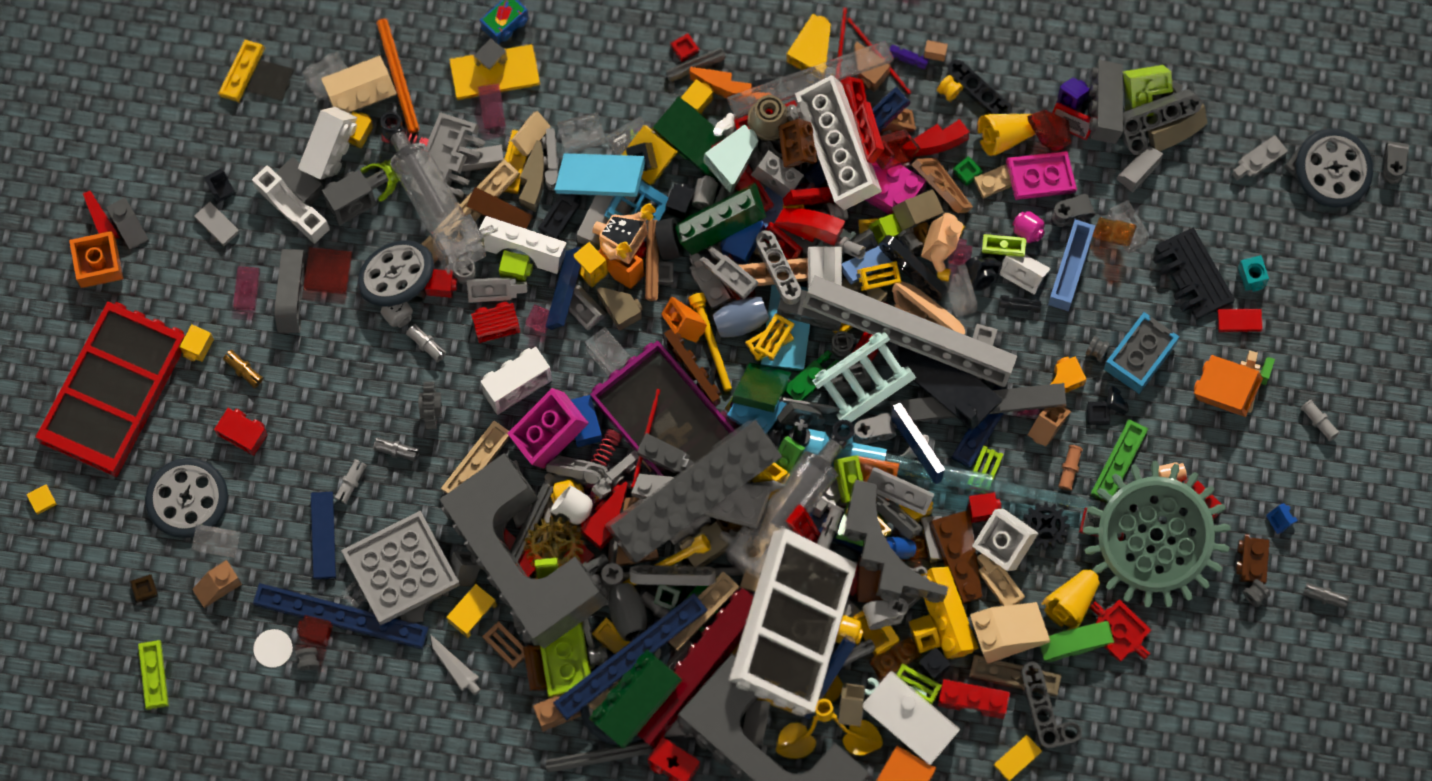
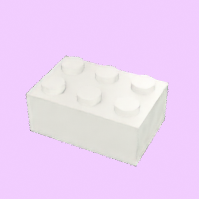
[298,107,358,179]
[481,347,552,415]

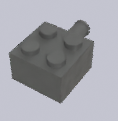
[322,169,389,226]

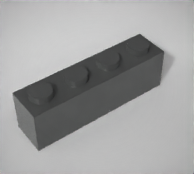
[1089,60,1123,144]

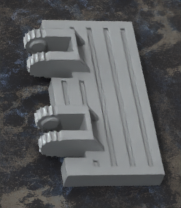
[408,112,485,205]

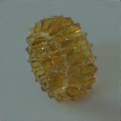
[524,516,584,568]

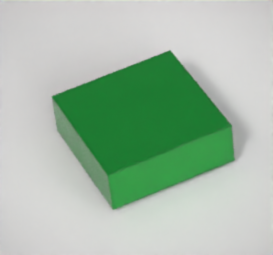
[952,156,983,186]

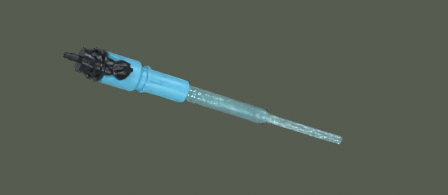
[767,419,1100,509]

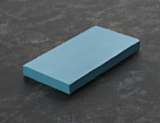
[555,153,645,197]
[761,285,810,371]

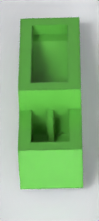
[1040,621,1114,662]

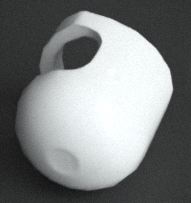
[550,485,593,524]

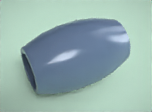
[713,297,769,337]

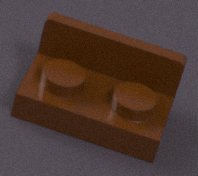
[778,119,817,168]
[1236,534,1270,584]

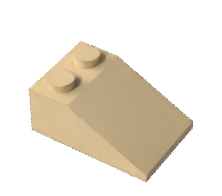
[970,602,1050,664]

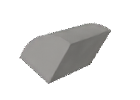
[1116,146,1163,193]

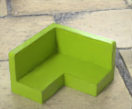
[1123,65,1173,117]

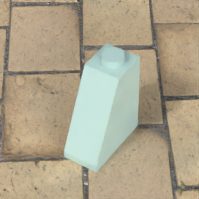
[703,125,758,193]

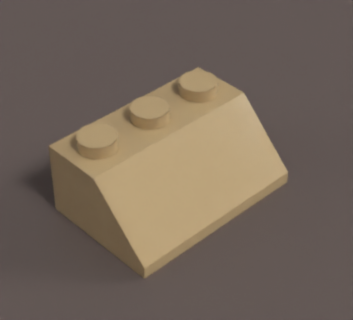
[321,56,397,113]

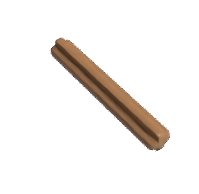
[645,220,659,301]

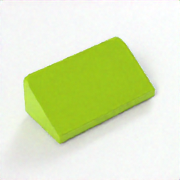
[982,234,1026,257]
[833,455,863,503]

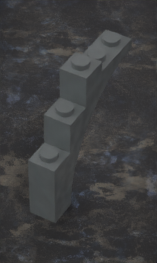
[843,480,948,603]

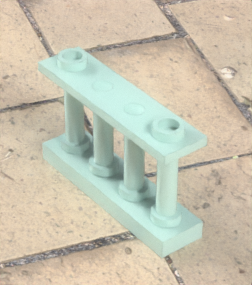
[812,331,916,422]

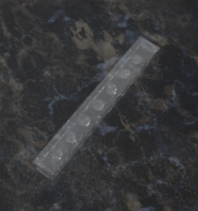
[727,40,893,118]

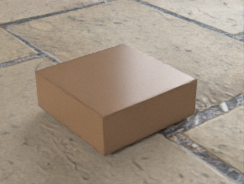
[924,40,948,61]

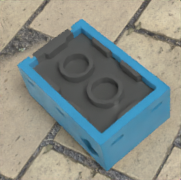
[1104,312,1180,394]

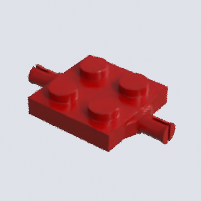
[1089,600,1152,662]

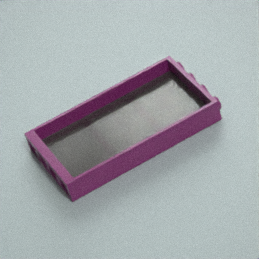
[590,340,735,477]

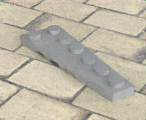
[632,474,771,529]

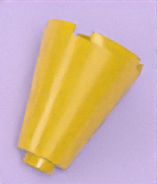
[978,114,1039,156]
[1042,570,1100,630]

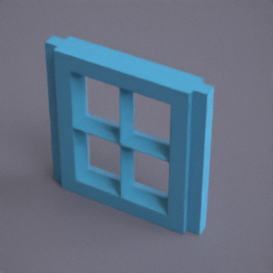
[604,180,669,242]

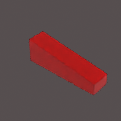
[83,190,120,239]

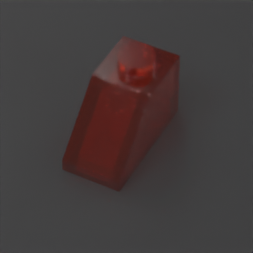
[1027,110,1071,151]

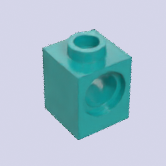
[1238,255,1269,291]

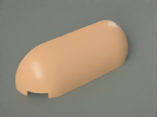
[738,258,808,286]
[892,282,965,334]

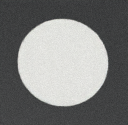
[254,629,292,667]

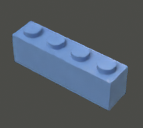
[1048,219,1095,311]

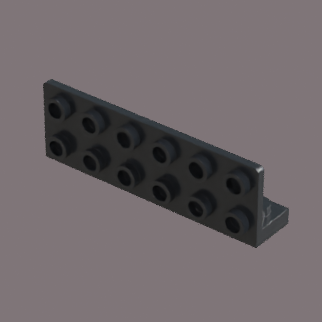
[879,341,1002,430]

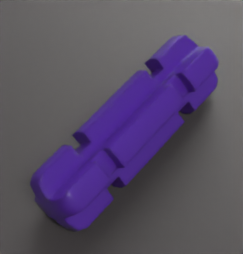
[888,45,929,69]

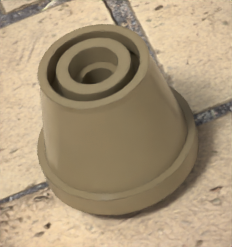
[748,95,790,141]

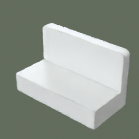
[808,246,842,290]
[999,254,1050,295]

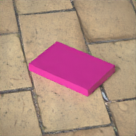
[1006,151,1077,200]

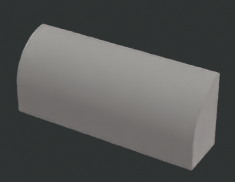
[576,178,644,251]

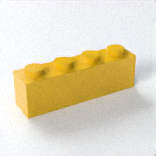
[921,567,979,659]

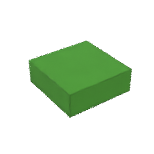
[1260,357,1275,385]

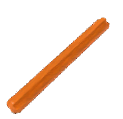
[377,18,419,134]

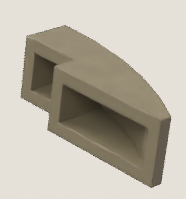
[1148,104,1207,151]
[519,140,545,212]

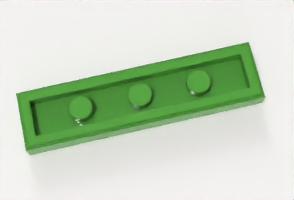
[1090,419,1148,504]

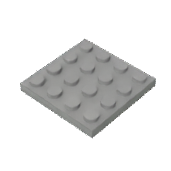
[341,511,460,626]

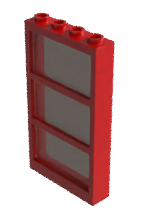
[35,301,185,477]

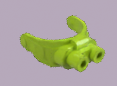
[360,157,405,201]

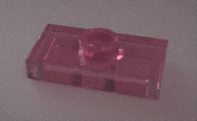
[233,266,260,311]

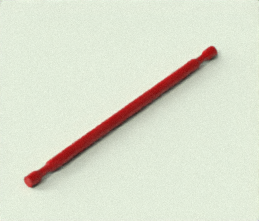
[835,8,847,81]
[847,17,911,95]
[631,389,661,489]

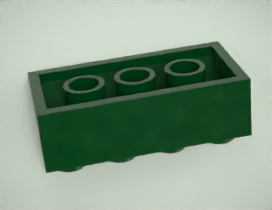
[676,183,766,255]
[589,650,683,749]

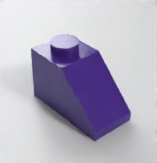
[1056,77,1090,111]

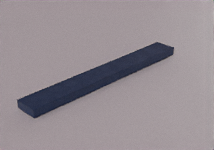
[253,583,429,650]
[553,593,708,721]

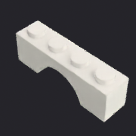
[252,165,330,244]
[477,216,567,274]

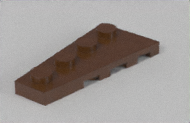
[664,329,722,407]
[929,509,982,604]

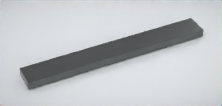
[890,383,1067,424]

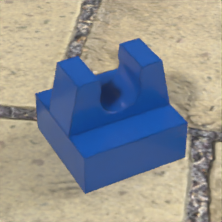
[1266,503,1298,534]

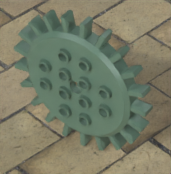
[1083,461,1230,607]

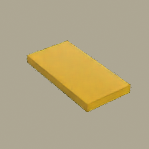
[450,44,540,100]

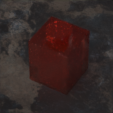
[297,615,333,647]

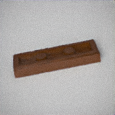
[465,187,533,229]

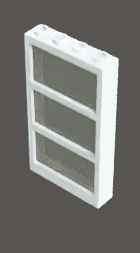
[729,529,857,716]

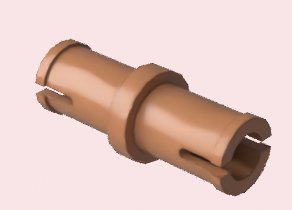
[1058,445,1083,491]

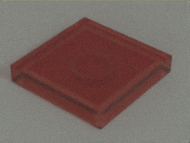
[303,247,353,294]

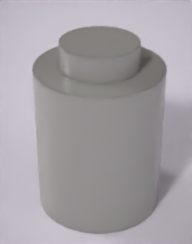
[692,176,718,209]

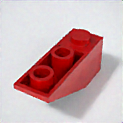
[581,481,628,551]

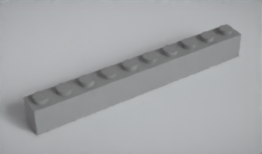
[802,275,1017,387]

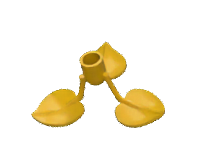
[776,676,882,759]

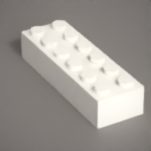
[795,75,882,210]

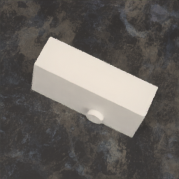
[863,671,960,765]

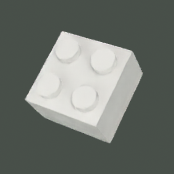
[972,509,1039,571]

